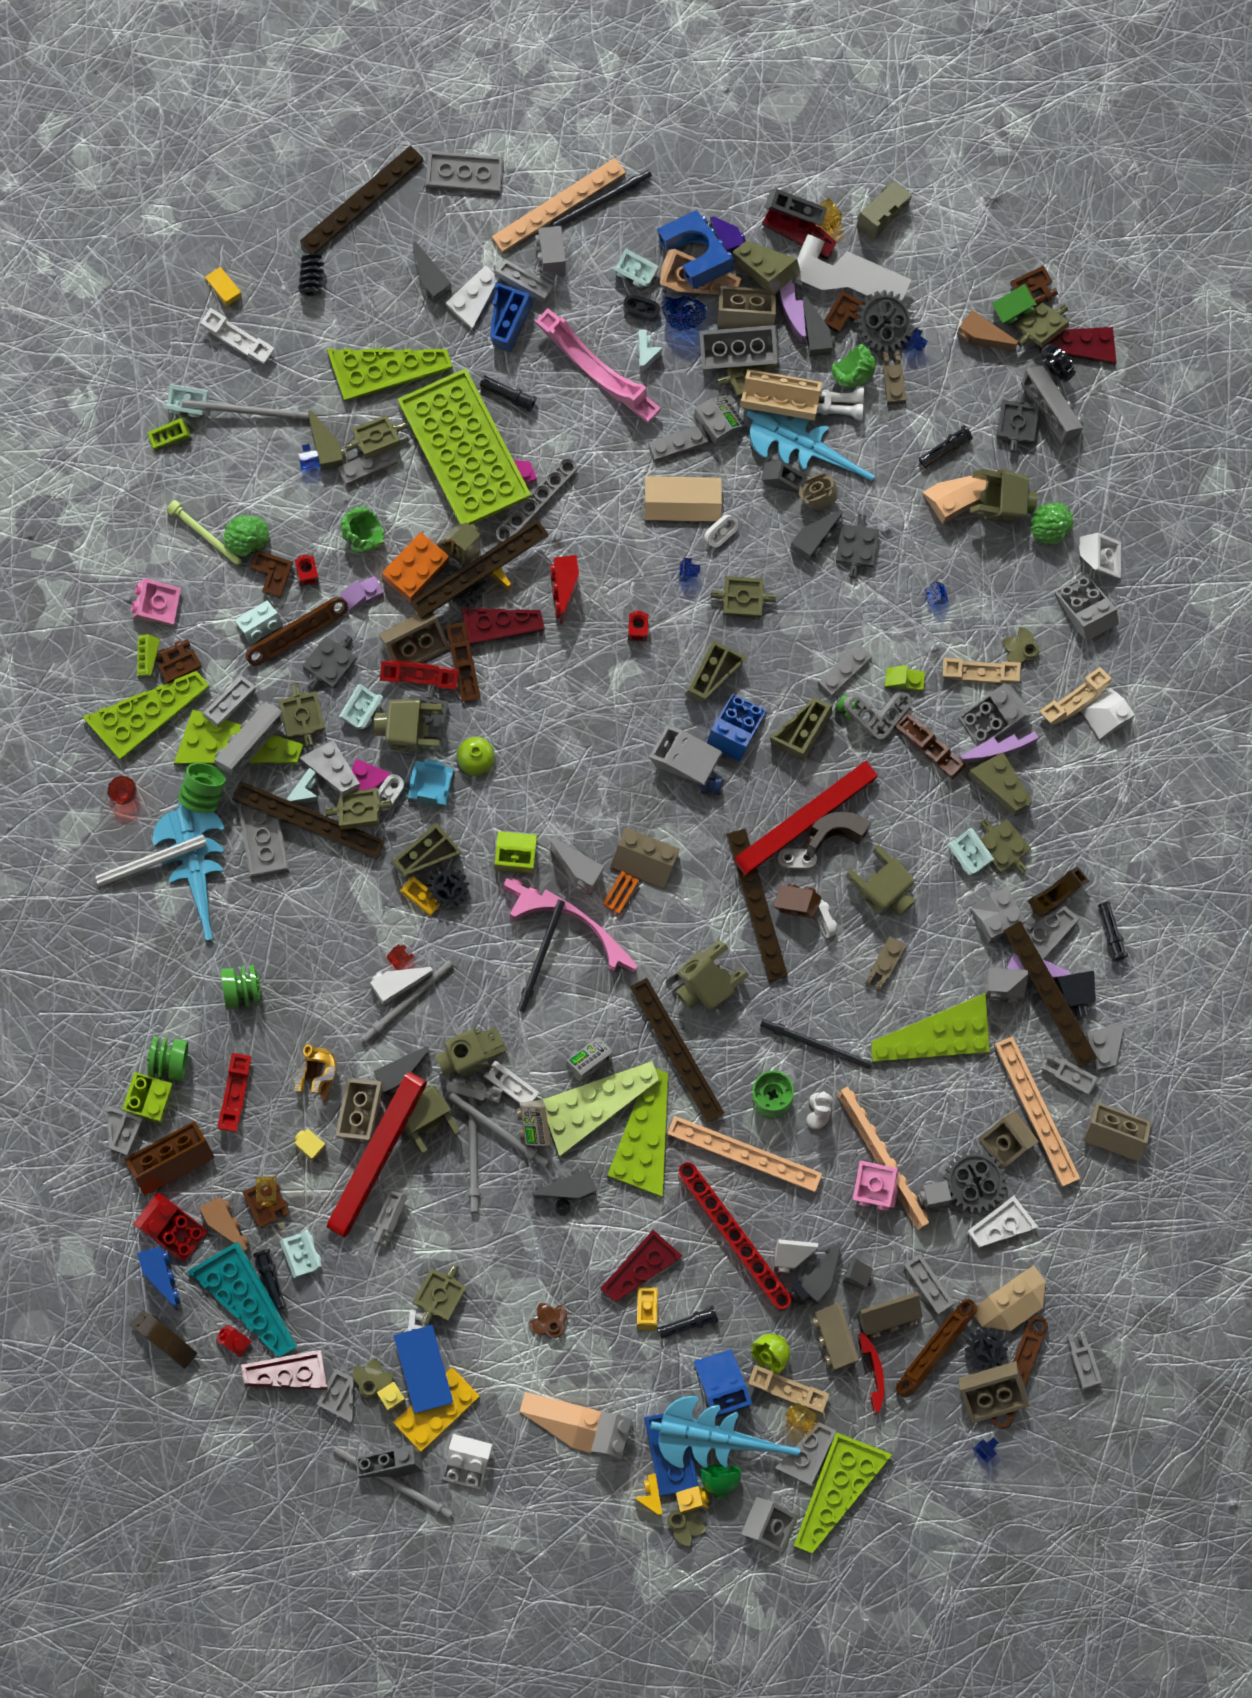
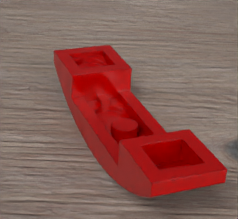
[379,661,459,689]
[217,1053,251,1132]
[857,1333,884,1415]

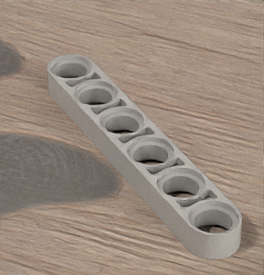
[496,458,577,543]

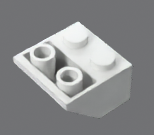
[442,1434,492,1490]

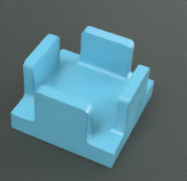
[408,759,454,807]

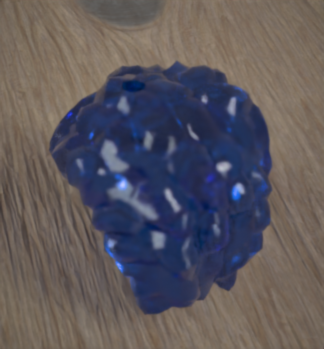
[661,295,708,331]

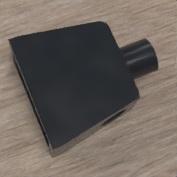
[1055,971,1096,1019]

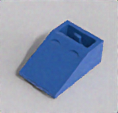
[706,693,767,761]
[137,1246,181,1310]
[694,1349,752,1418]

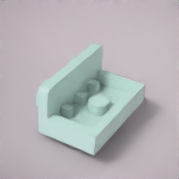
[613,249,659,288]
[165,384,208,417]
[235,600,283,645]
[339,684,383,730]
[948,828,994,875]
[280,1230,322,1278]

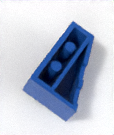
[490,282,533,352]

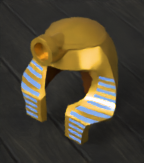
[293,1044,337,1102]

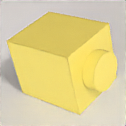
[294,1128,326,1162]
[377,1382,405,1412]

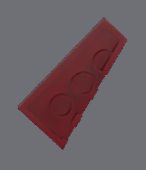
[1039,327,1117,365]

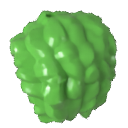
[831,344,876,388]
[1031,502,1073,545]
[340,507,385,553]
[222,515,269,556]

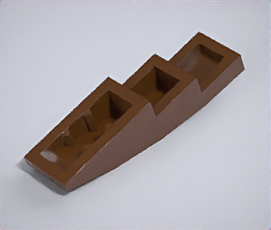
[445,622,481,702]
[894,712,966,780]

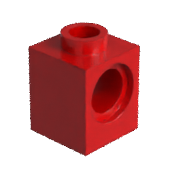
[295,554,319,587]
[628,611,649,641]

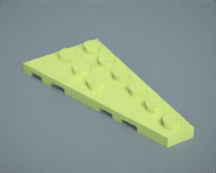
[543,1061,659,1157]

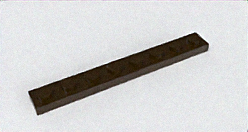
[300,145,423,254]
[410,519,548,620]
[232,781,385,859]
[726,829,788,982]
[1003,921,1097,1068]
[629,978,725,1124]

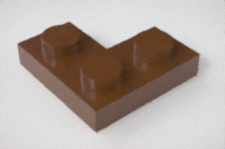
[824,291,870,333]
[250,550,293,599]

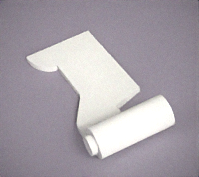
[792,234,911,319]

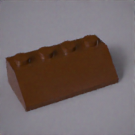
[124,1121,215,1196]

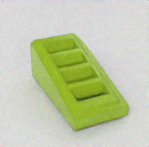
[147,418,192,450]
[137,634,160,677]

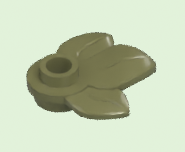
[1003,627,1039,663]
[353,1358,393,1398]
[667,1508,706,1546]

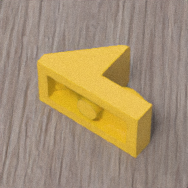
[634,1474,662,1516]

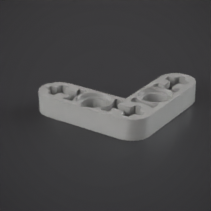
[844,692,912,739]

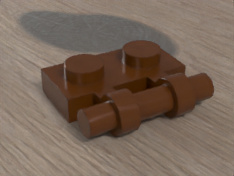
[1010,266,1058,308]
[155,639,202,684]
[242,1178,290,1228]

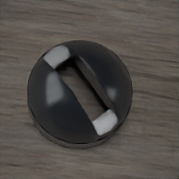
[555,1199,571,1216]

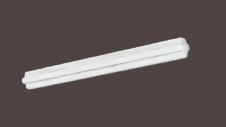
[96,835,207,886]

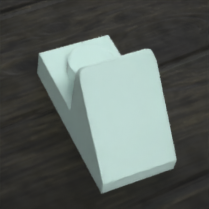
[638,330,662,372]
[287,768,318,805]

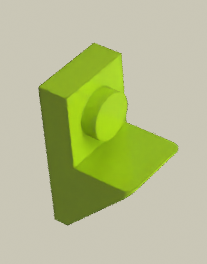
[885,665,925,692]

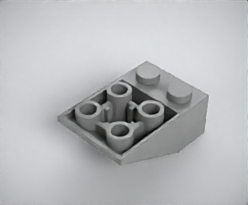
[1055,574,1119,641]
[958,683,1031,746]
[649,725,722,785]

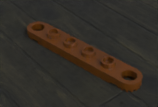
[245,596,349,666]
[895,1298,977,1398]
[992,1315,1048,1429]

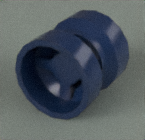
[701,776,722,796]

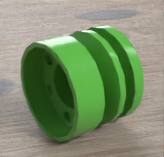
[178,763,226,813]
[221,964,261,1010]
[147,1036,188,1081]
[752,1070,794,1119]

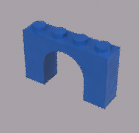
[657,210,734,290]

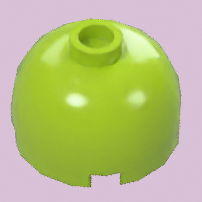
[457,737,495,776]
[750,1333,791,1374]

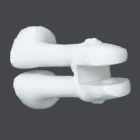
[817,386,864,421]
[806,1091,833,1130]

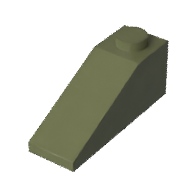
[308,410,346,470]

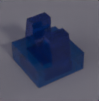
[903,328,928,352]
[298,444,320,470]
[679,557,700,582]
[924,581,949,605]
[973,1437,999,1463]

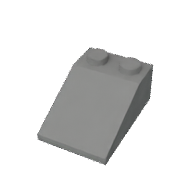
[550,838,604,895]

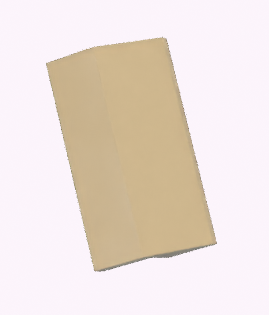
[740,369,822,421]
[644,476,722,522]

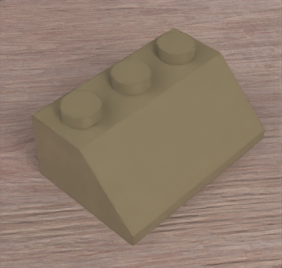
[717,286,776,329]
[378,612,450,663]
[610,827,680,889]
[335,1078,383,1143]
[1083,1102,1152,1161]
[857,1292,923,1339]
[812,1303,859,1372]
[959,1361,1030,1423]

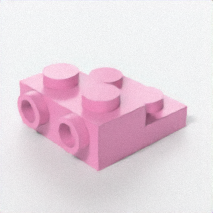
[131,578,181,626]
[853,1161,900,1211]

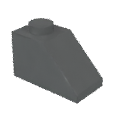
[761,461,806,493]
[842,1258,875,1290]

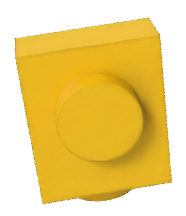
[676,1486,710,1513]

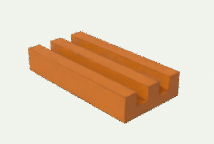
[602,871,639,914]

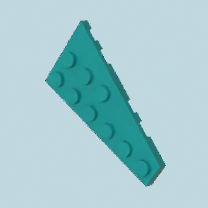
[187,1241,298,1357]

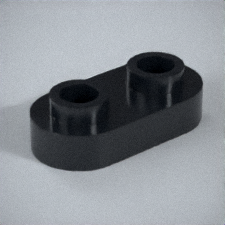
[623,294,660,321]

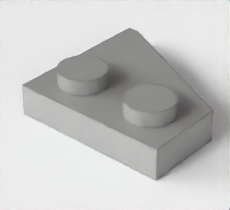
[1086,1024,1124,1071]
[107,1106,144,1157]
[316,1369,353,1423]

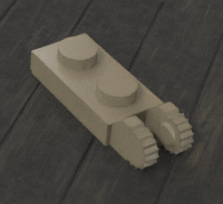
[883,351,906,404]
[865,936,906,992]

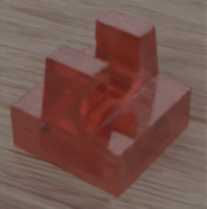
[386,944,414,970]

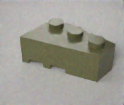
[857,181,912,241]
[733,240,801,295]
[437,522,480,566]
[684,640,747,703]
[769,697,833,762]
[967,752,1033,816]
[390,823,462,877]

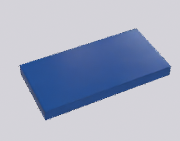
[393,1325,453,1414]
[644,1413,699,1497]

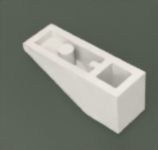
[370,967,433,1005]

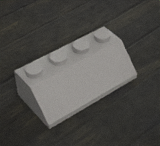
[699,325,778,369]
[1021,365,1083,444]
[215,702,284,779]

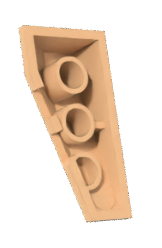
[660,249,741,295]
[922,470,997,524]
[519,1392,601,1453]

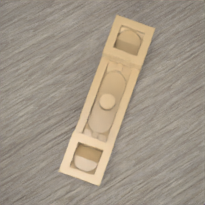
[942,658,1021,683]
[1039,667,1112,725]
[748,1365,829,1413]

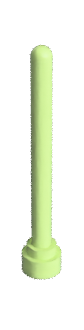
[166,499,242,565]

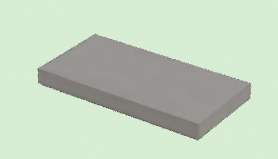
[426,151,503,194]
[237,794,289,878]

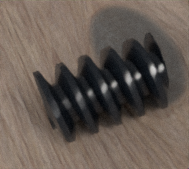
[298,254,324,296]

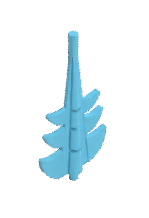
[746,409,875,482]
[153,800,224,941]
[650,1396,800,1468]

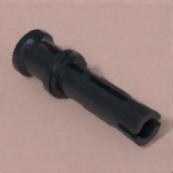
[480,375,537,412]
[918,425,973,468]
[1098,901,1129,961]
[253,1249,287,1310]
[657,1305,719,1340]

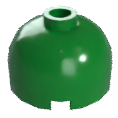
[701,1464,741,1499]

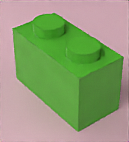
[992,284,1037,325]

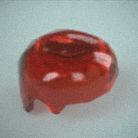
[107,775,137,805]

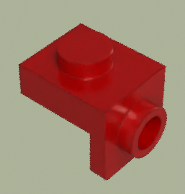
[216,1325,252,1357]

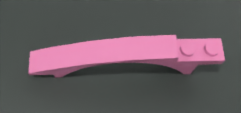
[535,308,661,424]
[503,878,637,973]

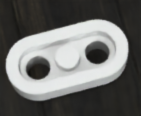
[704,515,739,547]
[378,774,404,811]
[777,848,817,869]
[816,900,838,938]

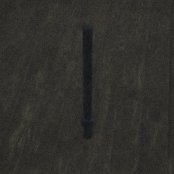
[551,170,652,227]
[517,899,565,1012]
[760,1019,872,1069]

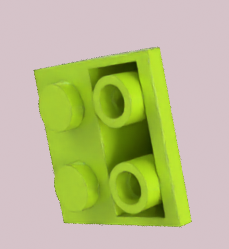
[494,831,537,873]
[122,1072,174,1125]

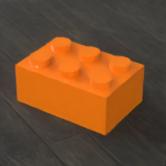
[382,532,449,603]

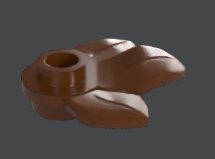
[528,1303,567,1338]

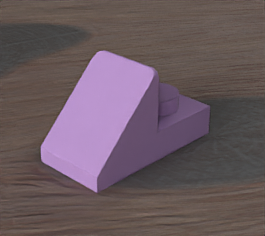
[340,576,383,611]

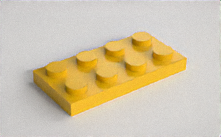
[393,1367,480,1452]

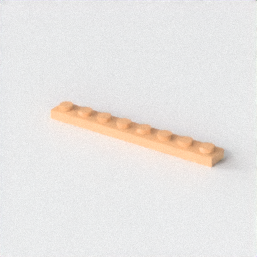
[492,158,626,254]
[994,1036,1080,1188]
[837,1086,929,1230]
[667,1116,822,1193]

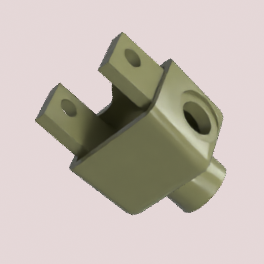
[970,469,1038,523]
[374,699,444,753]
[846,844,916,916]
[675,940,749,1010]
[435,1027,507,1078]
[404,1085,460,1156]

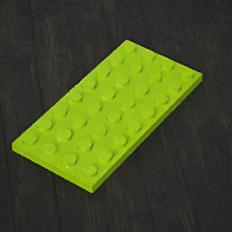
[397,368,531,525]

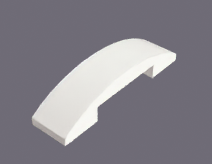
[200,308,274,364]

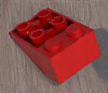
[550,555,579,624]
[133,1193,208,1263]

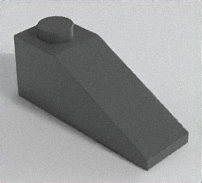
[764,189,827,226]
[413,241,451,303]
[802,296,835,356]
[374,1046,429,1096]

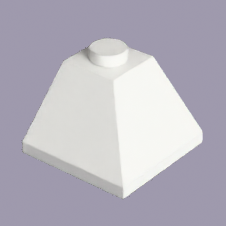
[1079,533,1121,579]
[1081,688,1135,740]
[774,1239,819,1273]

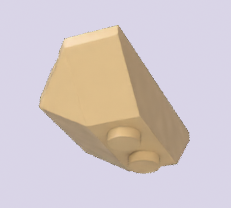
[974,1265,1046,1331]

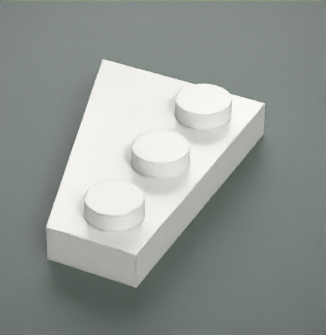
[446,265,499,331]
[967,1196,1038,1248]

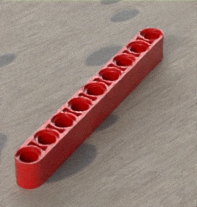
[733,760,879,876]
[326,1072,427,1238]
[678,1162,791,1311]

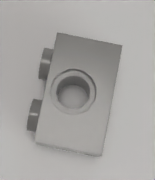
[918,1180,952,1210]

